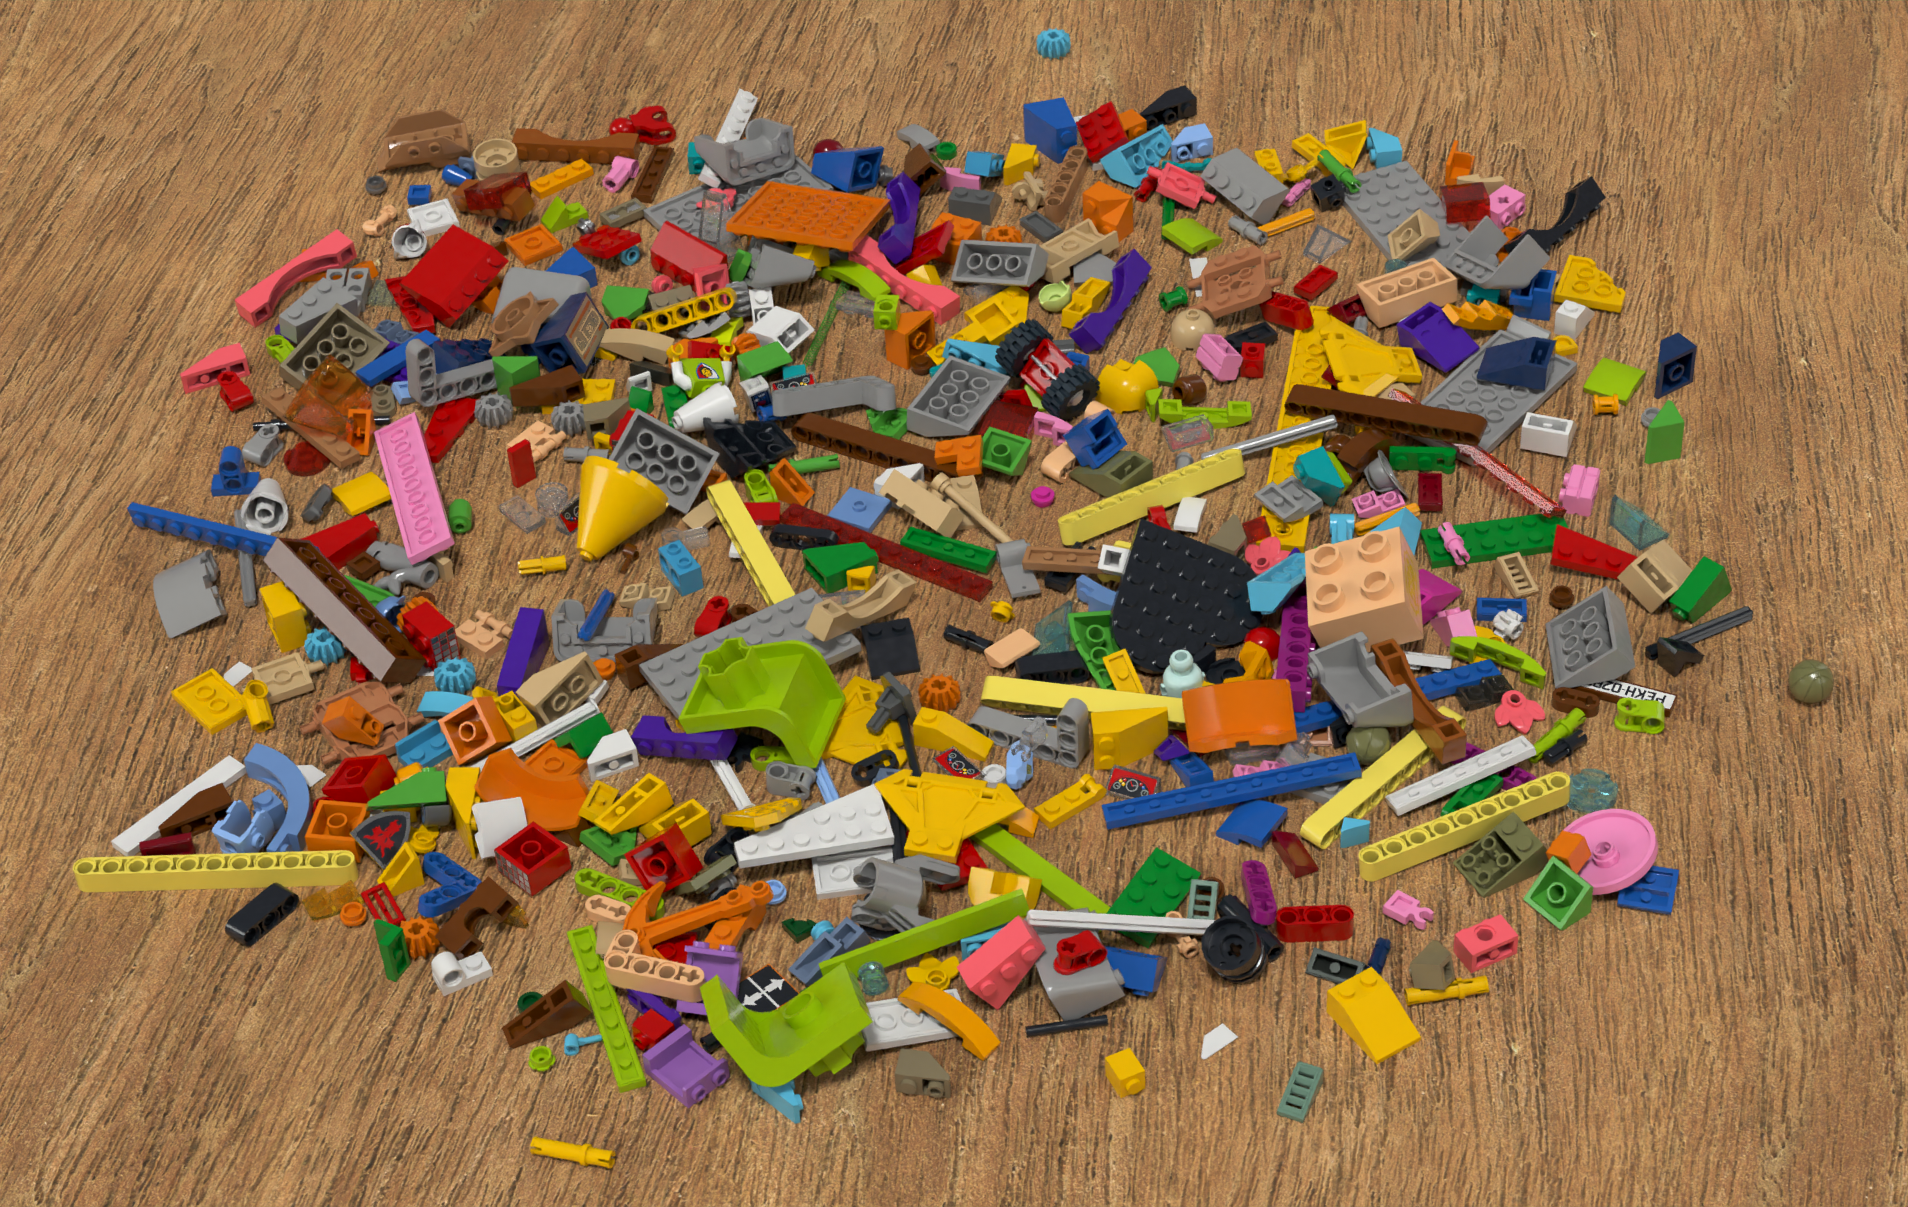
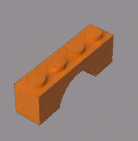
[704,884,766,949]

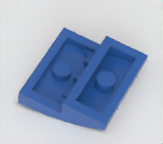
[1216,799,1288,848]
[1617,865,1679,915]

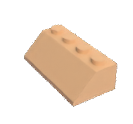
[1356,258,1457,328]

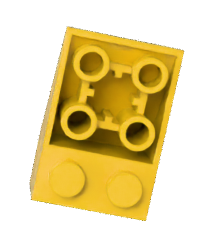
[445,767,484,859]

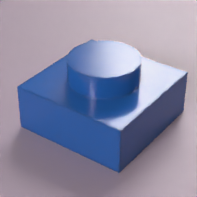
[407,185,432,205]

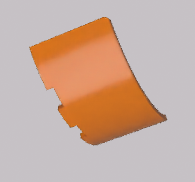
[1182,679,1297,753]
[474,748,590,831]

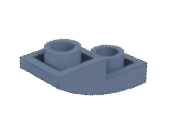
[373,320,419,345]

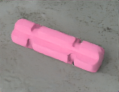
[1282,178,1311,207]

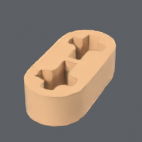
[585,895,631,924]

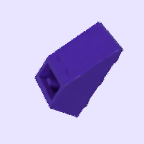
[1396,302,1480,373]

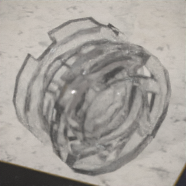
[535,482,570,518]

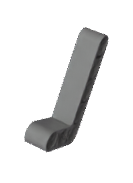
[406,339,497,407]
[771,376,896,416]
[967,698,1089,768]

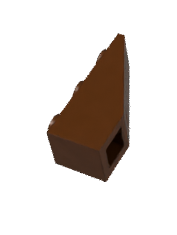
[509,365,585,407]
[614,644,683,690]

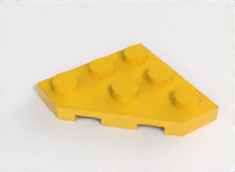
[1554,255,1626,313]
[964,286,1029,325]
[721,797,802,832]

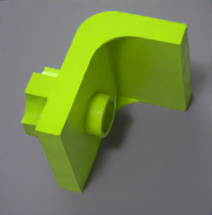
[678,637,846,768]
[700,962,873,1087]

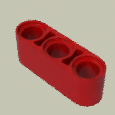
[1259,291,1314,330]
[1275,905,1354,943]

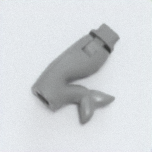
[366,541,439,595]

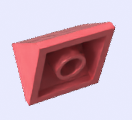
[693,264,729,311]

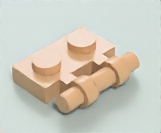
[506,421,567,463]
[455,610,513,660]

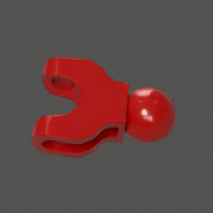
[609,105,676,145]

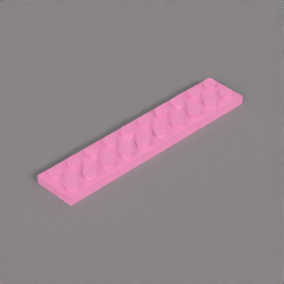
[374,412,455,565]

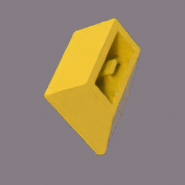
[639,798,712,846]

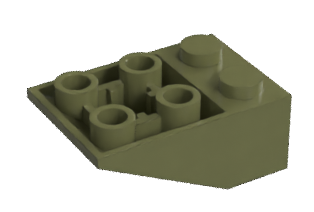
[1069,451,1153,498]
[1453,812,1549,898]

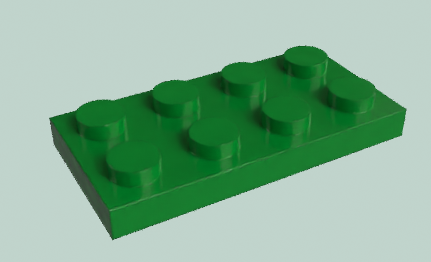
[1106,847,1202,949]

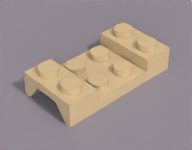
[1040,218,1119,283]

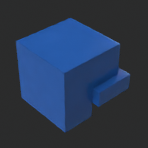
[1509,269,1557,321]
[1063,409,1127,469]

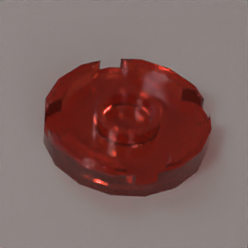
[284,441,330,477]

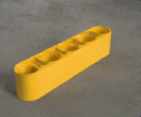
[631,287,737,333]

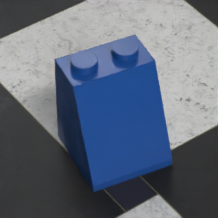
[1023,97,1077,164]
[811,146,884,192]

